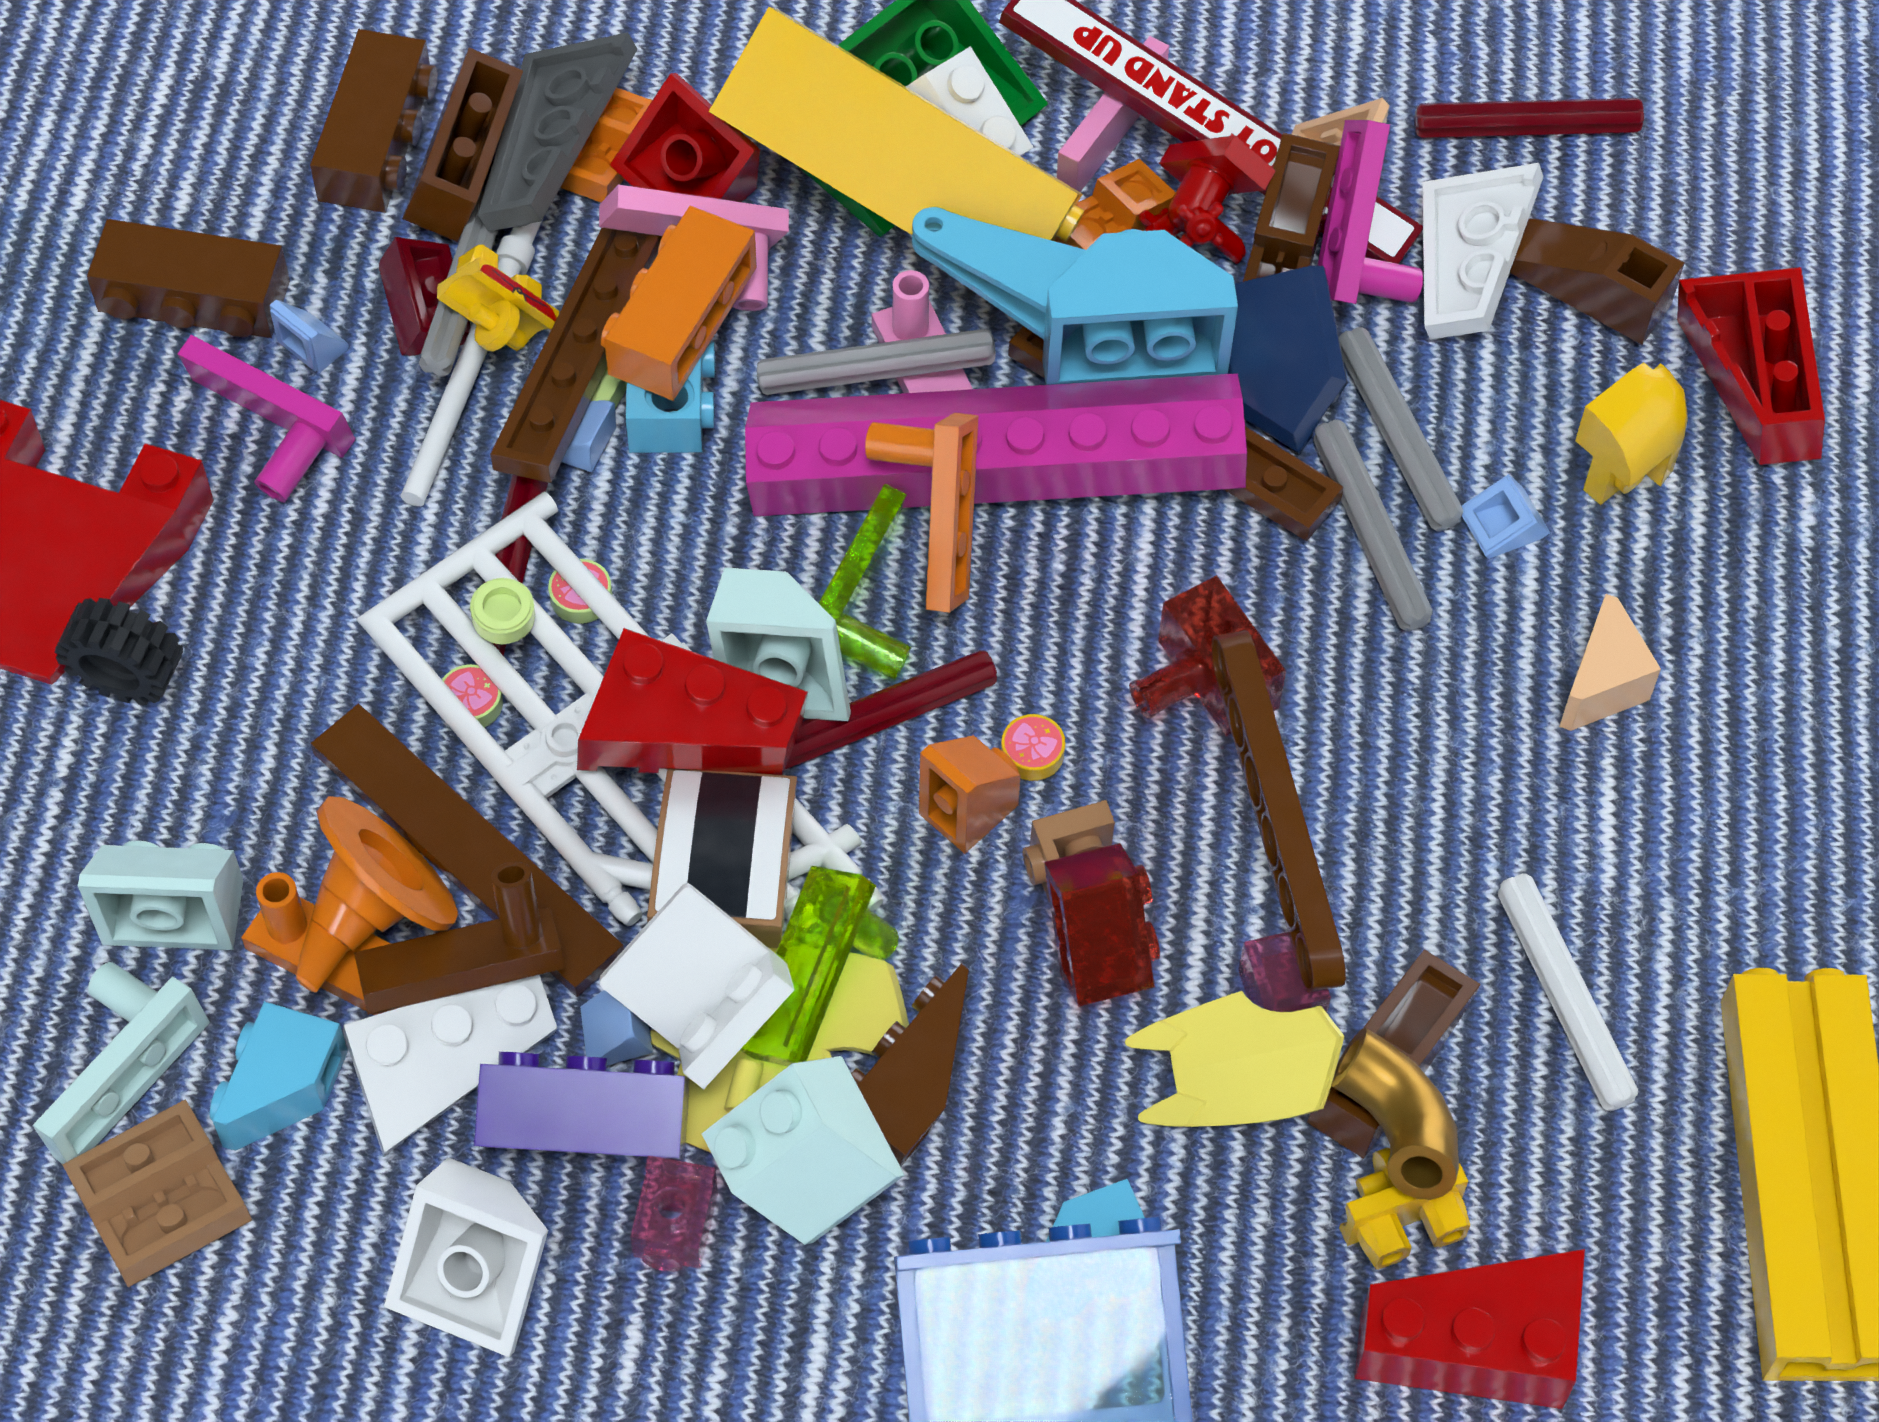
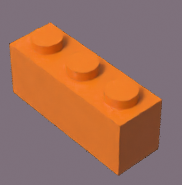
[601,205,757,401]

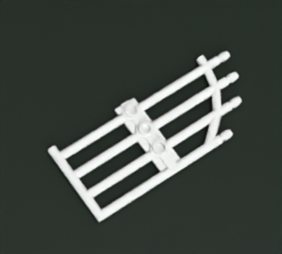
[357,491,884,936]

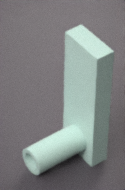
[32,962,210,1164]

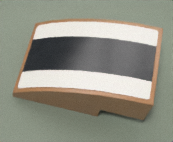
[647,769,797,949]

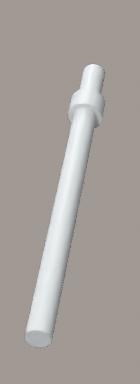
[401,221,542,507]

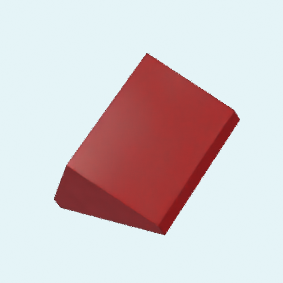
[610,73,760,202]

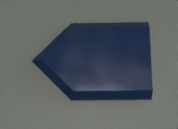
[1228,266,1348,455]

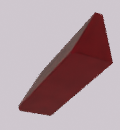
[379,237,471,356]

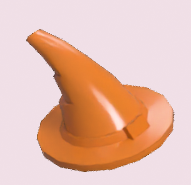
[296,796,458,993]

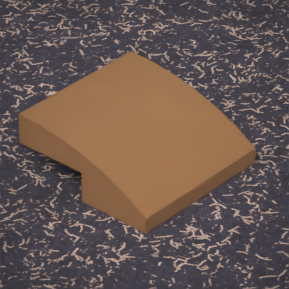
[62,1099,252,1287]

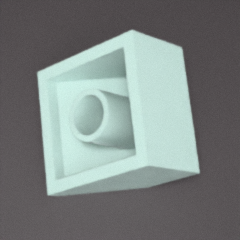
[706,568,851,721]
[78,841,243,950]
[701,1056,905,1245]

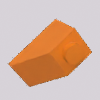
[919,735,1020,854]

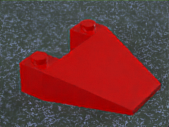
[0,400,214,685]

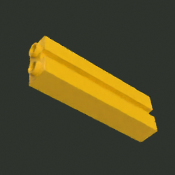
[709,7,1085,242]
[1720,968,1879,1381]

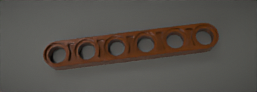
[1211,630,1346,993]

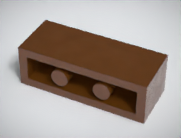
[310,29,438,213]
[402,47,523,242]
[87,219,290,338]

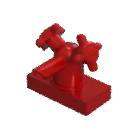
[1138,135,1276,264]

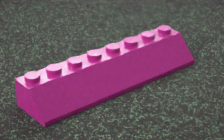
[745,373,1247,516]

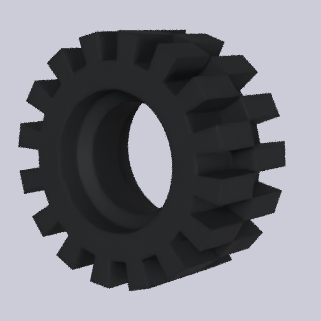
[54,598,183,705]

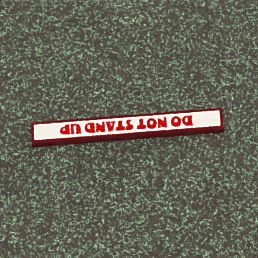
[999,0,1423,264]

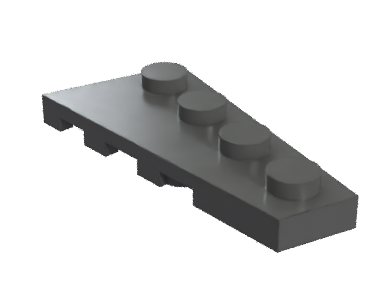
[478,32,638,232]

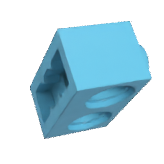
[626,341,715,453]

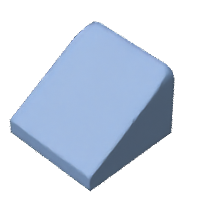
[270,300,349,373]
[562,400,616,472]
[1462,474,1550,559]
[580,990,653,1066]

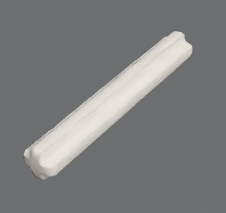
[1498,874,1638,1111]

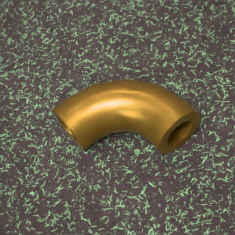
[1331,1028,1459,1200]

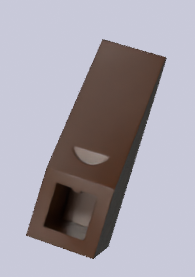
[1510,218,1685,345]
[851,963,969,1167]

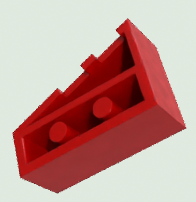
[1677,267,1825,465]

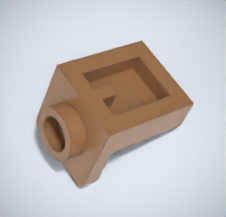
[1022,800,1115,903]

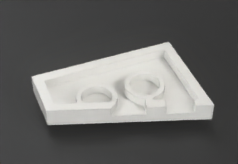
[1422,163,1544,340]
[343,975,557,1157]

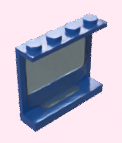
[894,1217,1193,1422]

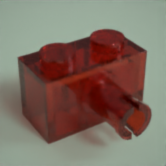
[1129,575,1286,736]
[1044,843,1160,1007]

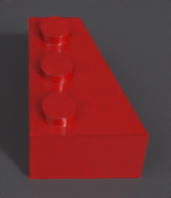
[577,628,808,775]
[1354,1249,1585,1409]

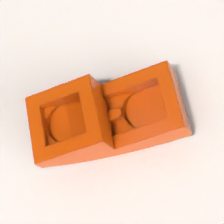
[560,87,652,202]
[1054,158,1176,250]

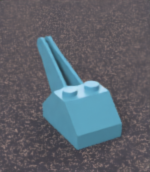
[912,207,1238,385]

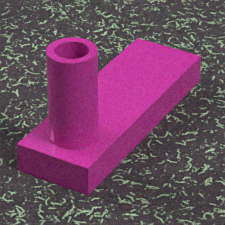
[1318,120,1423,304]
[178,335,355,503]

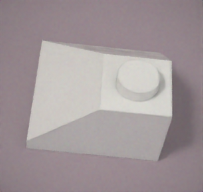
[384,1157,548,1357]

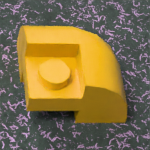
[1575,362,1688,505]

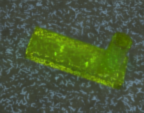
[819,484,912,680]
[740,866,899,1066]

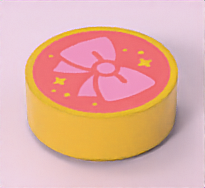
[1001,714,1065,781]

